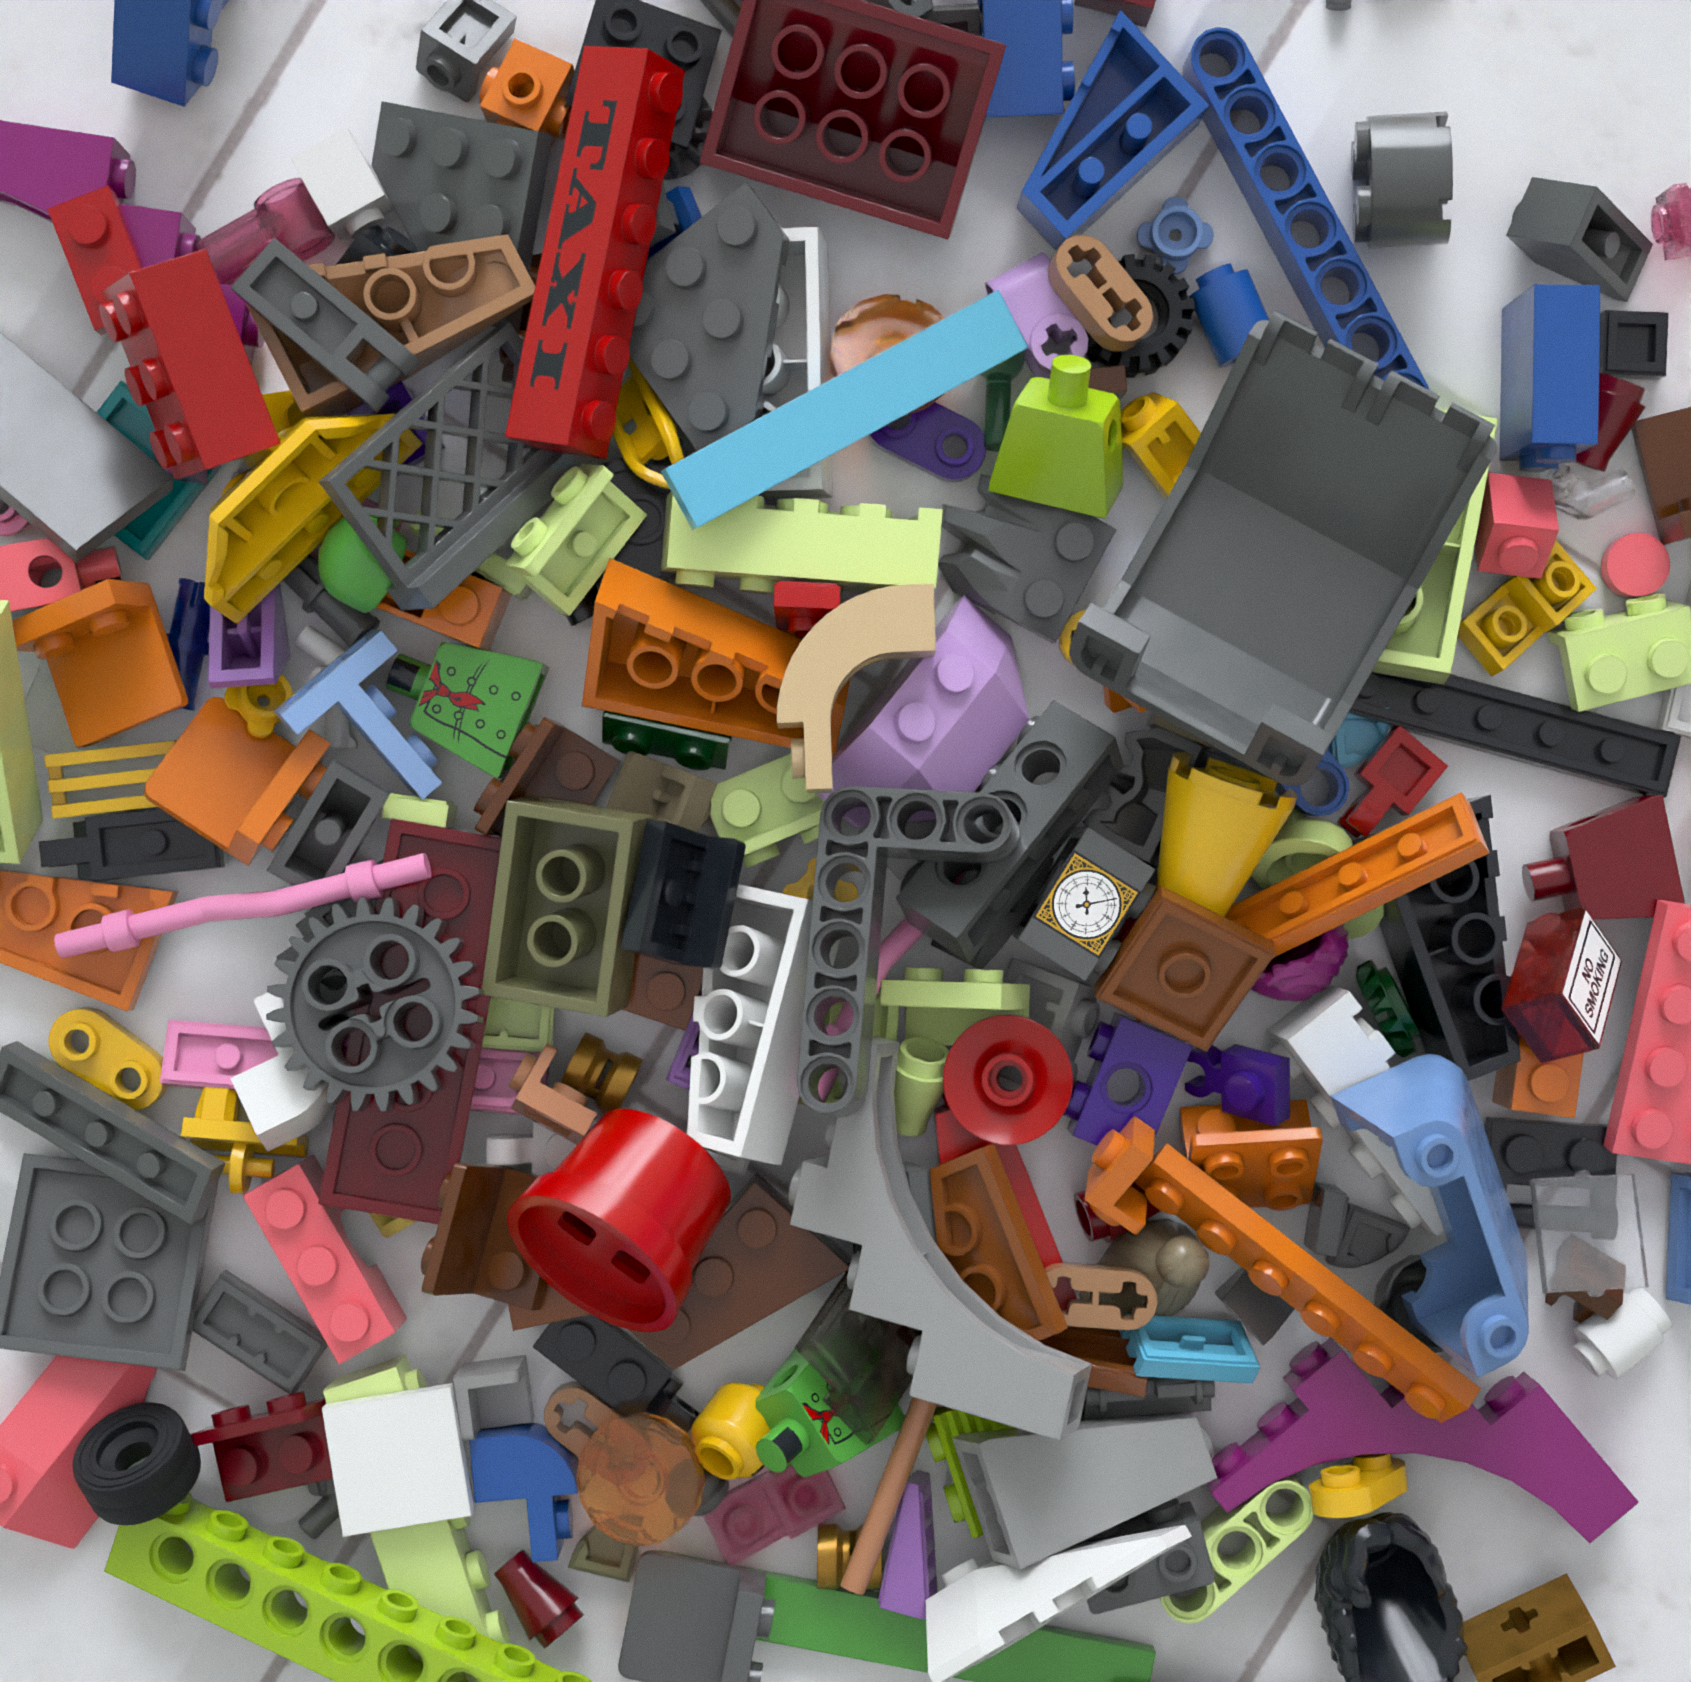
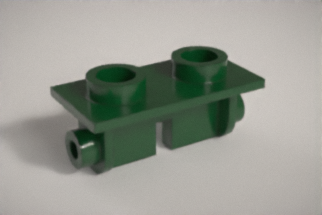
[602,711,732,770]

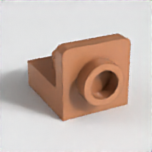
[508,1043,597,1145]

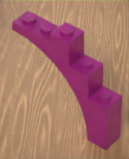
[0,120,265,486]
[1206,1337,1639,1543]

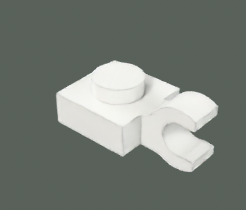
[486,1117,598,1175]

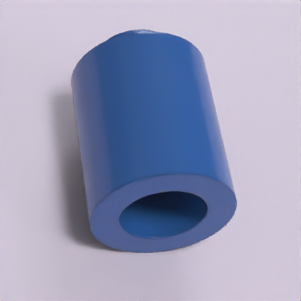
[1189,263,1270,368]

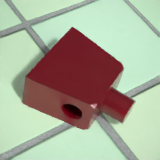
[1522,795,1685,920]

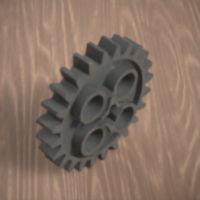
[266,897,484,1112]

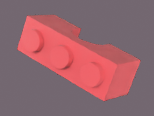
[243,1154,407,1364]

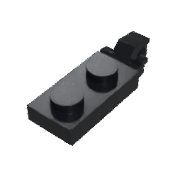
[39,809,225,881]
[533,1314,700,1440]

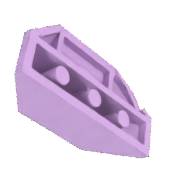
[815,595,1030,829]

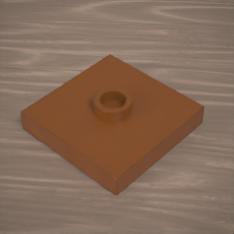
[1093,885,1276,1052]

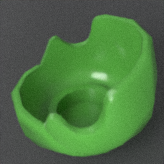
[318,516,407,614]

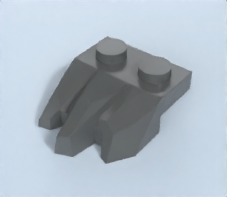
[938,474,1117,643]
[1082,727,1265,868]

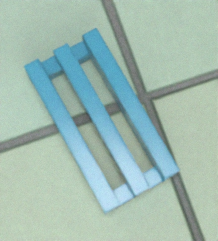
[1119,1313,1261,1383]

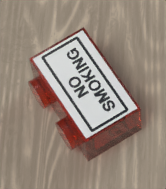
[1501,906,1622,1063]

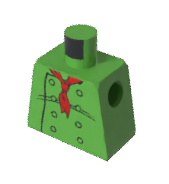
[386,642,550,779]
[756,1320,905,1478]

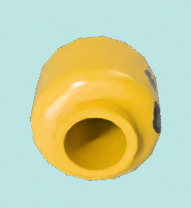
[691,1382,770,1480]

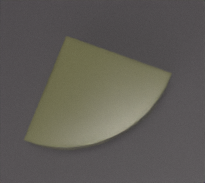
[568,1514,646,1582]

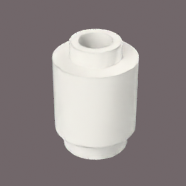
[1572,1286,1672,1380]

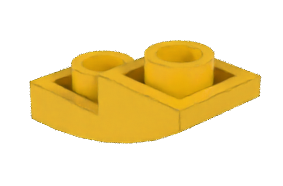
[1458,540,1597,677]

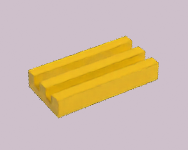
[44,740,177,819]

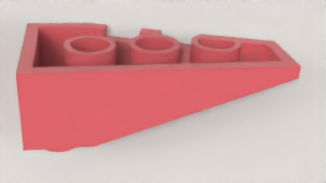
[0,1356,158,1549]

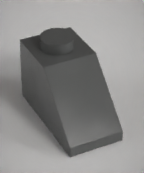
[1506,177,1653,302]
[267,759,391,886]

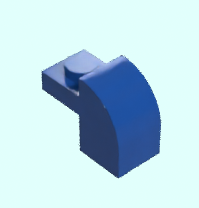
[469,1422,583,1562]

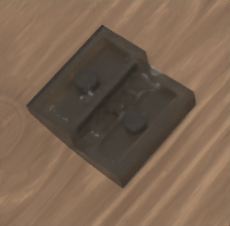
[794,1271,922,1445]

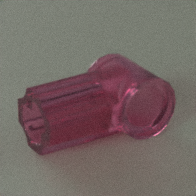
[197,178,335,285]

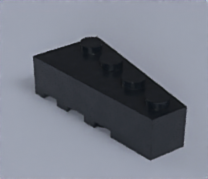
[1352,795,1521,1081]

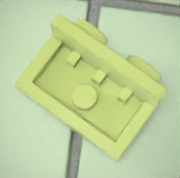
[504,464,647,616]
[1547,593,1691,712]
[880,967,1030,1046]

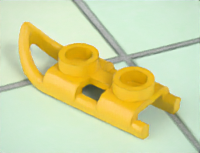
[612,356,684,489]

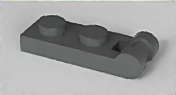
[231,237,420,413]

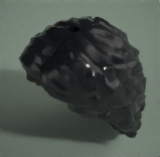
[1314,1512,1469,1682]

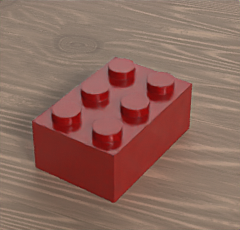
[99,248,281,480]

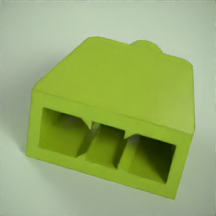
[988,355,1124,519]

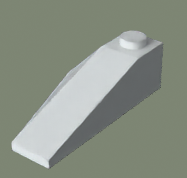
[925,1525,1192,1682]

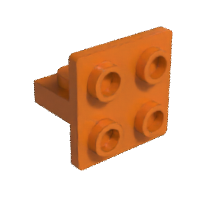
[1178,1099,1323,1211]

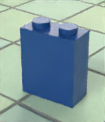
[1499,284,1601,472]

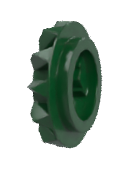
[1356,959,1421,1058]

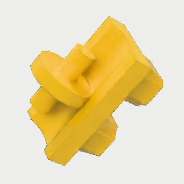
[180,1087,309,1194]

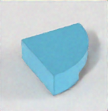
[1329,707,1390,769]

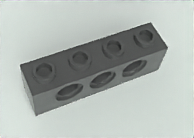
[896,700,1124,963]

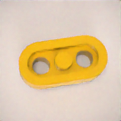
[48,1007,168,1111]
[1309,1454,1408,1518]

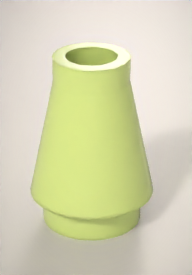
[894,1037,949,1137]

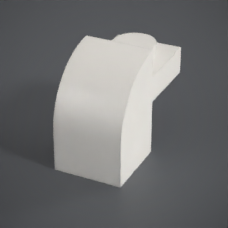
[230,993,335,1152]

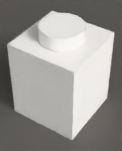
[290,127,394,240]

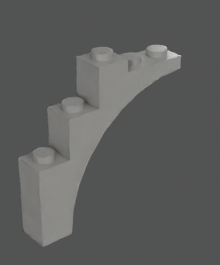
[788,1036,1092,1441]

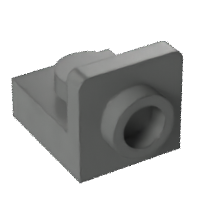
[416,0,517,102]

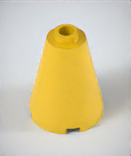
[1155,752,1297,917]

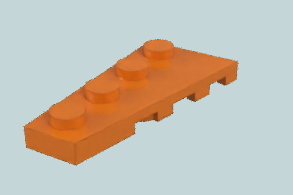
[0,870,179,1011]

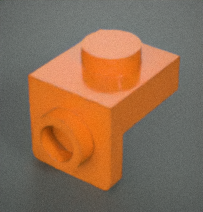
[1085,1116,1155,1235]

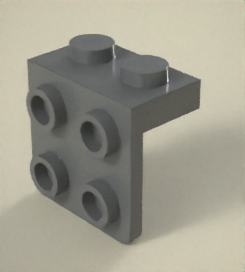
[618,1550,776,1682]

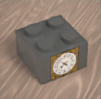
[1012,827,1156,981]

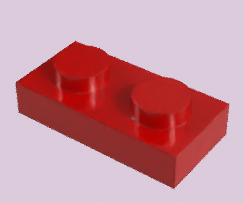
[47,185,144,336]

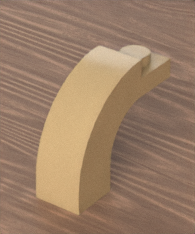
[777,584,936,793]

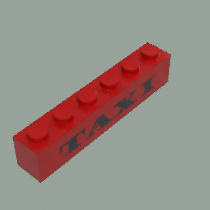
[505,46,685,459]

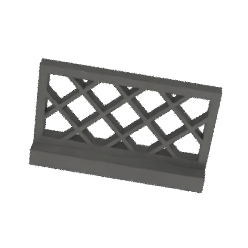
[319,322,596,610]

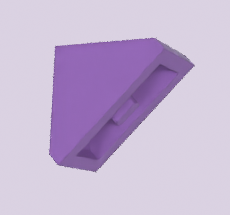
[208,583,291,688]

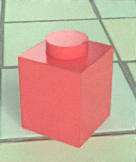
[1475,472,1559,579]

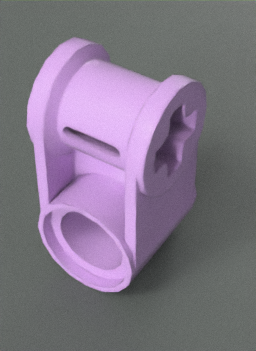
[985,252,1088,379]

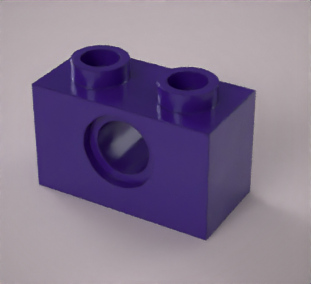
[1063,1012,1193,1146]

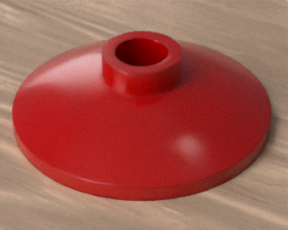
[943,1014,1073,1145]

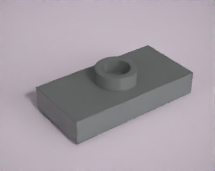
[192,1270,328,1394]

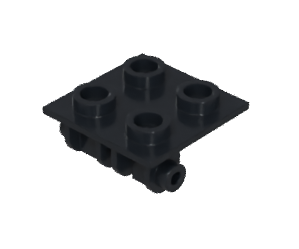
[564,0,722,150]

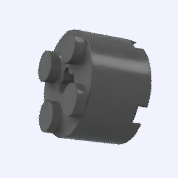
[1351,111,1453,248]

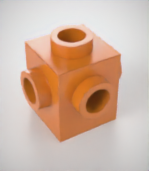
[479,38,575,148]

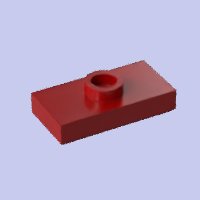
[773,581,841,637]

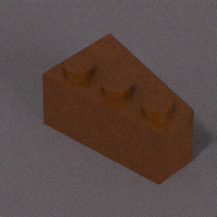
[629,1172,851,1370]

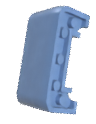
[1330,1054,1529,1378]

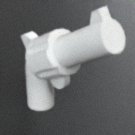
[295,625,358,749]

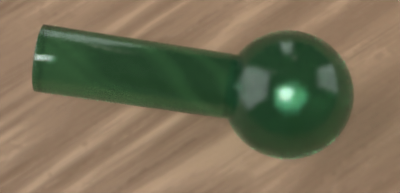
[980,350,1025,452]

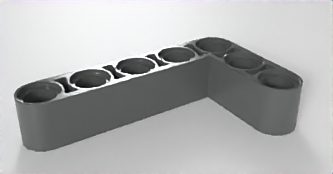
[797,786,1020,1118]

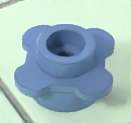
[1137,197,1214,274]

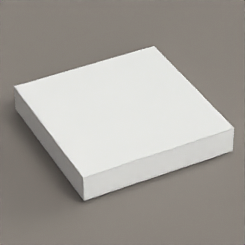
[322,1383,474,1537]

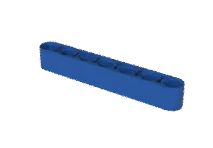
[1182,27,1429,390]

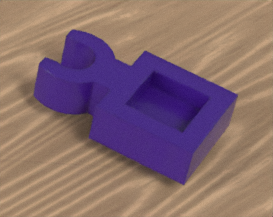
[1185,1044,1290,1126]

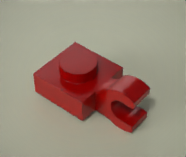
[1337,725,1448,838]

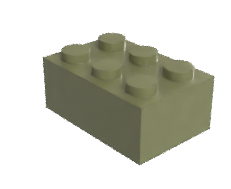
[482,795,654,1017]

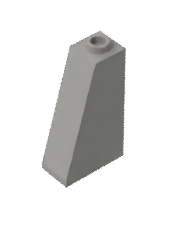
[952,1413,1217,1570]

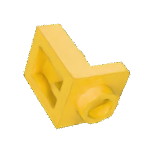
[1121,392,1201,498]

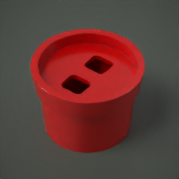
[507,1109,731,1332]

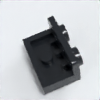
[620,820,746,970]

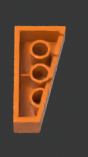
[582,558,851,755]

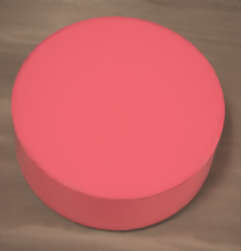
[1601,533,1670,598]

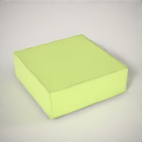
[381,793,457,828]

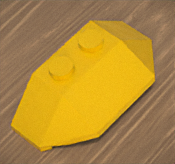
[204,414,423,624]

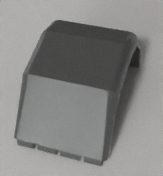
[1069,310,1497,786]

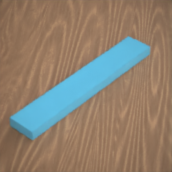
[661,290,1028,530]

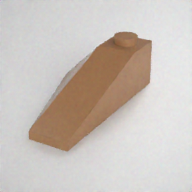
[245,234,535,416]

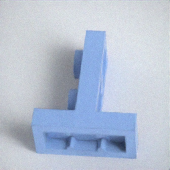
[273,629,442,800]

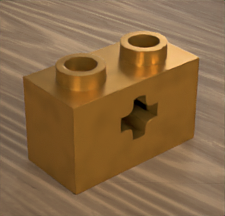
[1463,1573,1616,1682]

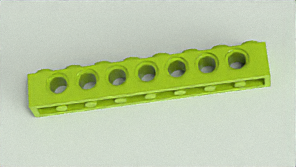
[104,1492,592,1682]

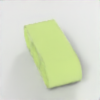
[1160,1474,1314,1624]

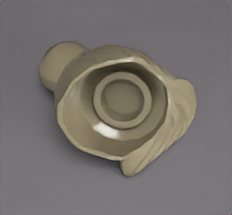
[1079,1219,1209,1332]

